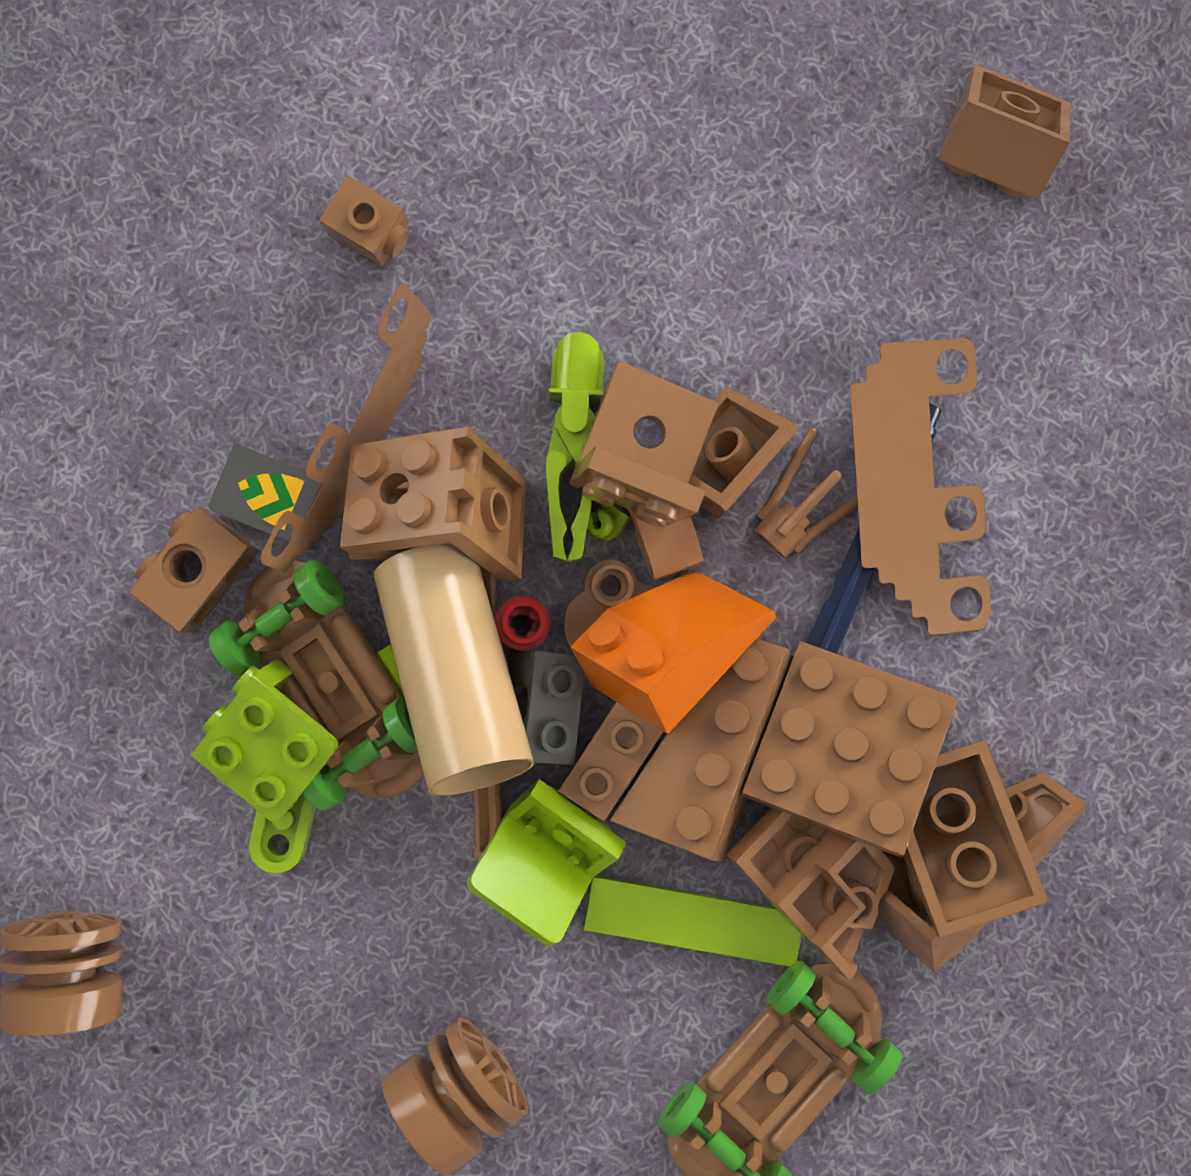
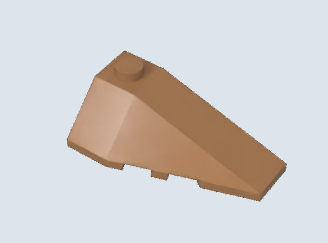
[878,773,1086,973]

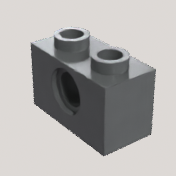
[509,648,584,765]

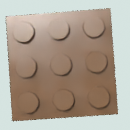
[742,641,959,858]

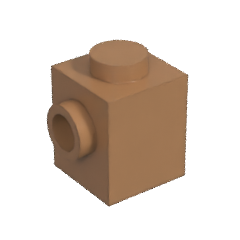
[319,175,410,268]

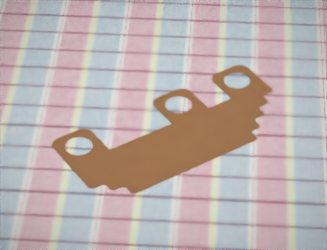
[260,284,432,573]
[850,338,991,635]

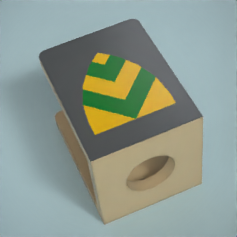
[209,444,323,550]

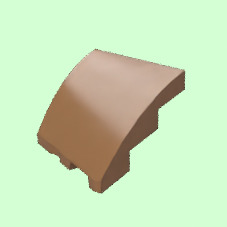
[726,807,896,981]

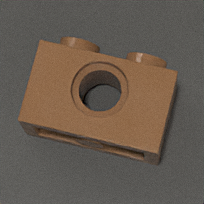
[129,507,260,633]
[558,701,663,821]

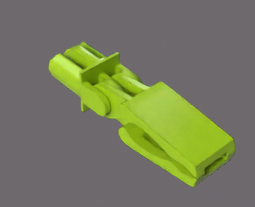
[546,332,604,564]

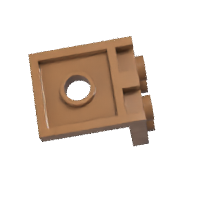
[569,361,719,527]
[340,426,527,581]

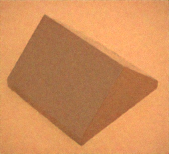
[688,387,798,519]

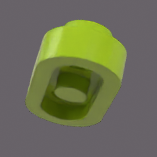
[249,793,316,874]

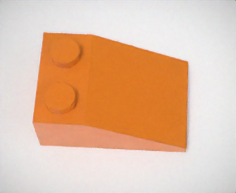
[570,570,776,734]

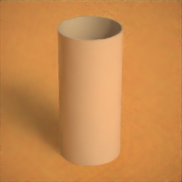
[374,543,534,796]

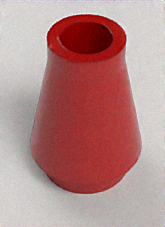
[495,596,550,651]

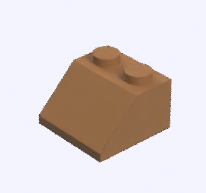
[939,64,1071,200]

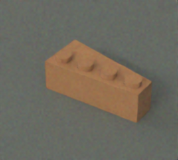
[610,639,794,863]

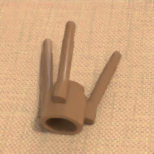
[754,427,858,558]

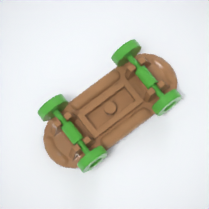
[209,559,424,810]
[657,960,902,1176]

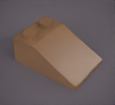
[903,740,1049,938]

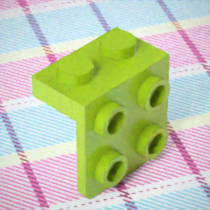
[190,659,338,821]
[467,779,627,946]

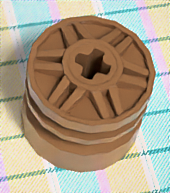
[0,911,122,1036]
[382,1017,529,1176]

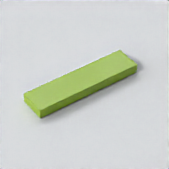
[584,875,801,967]

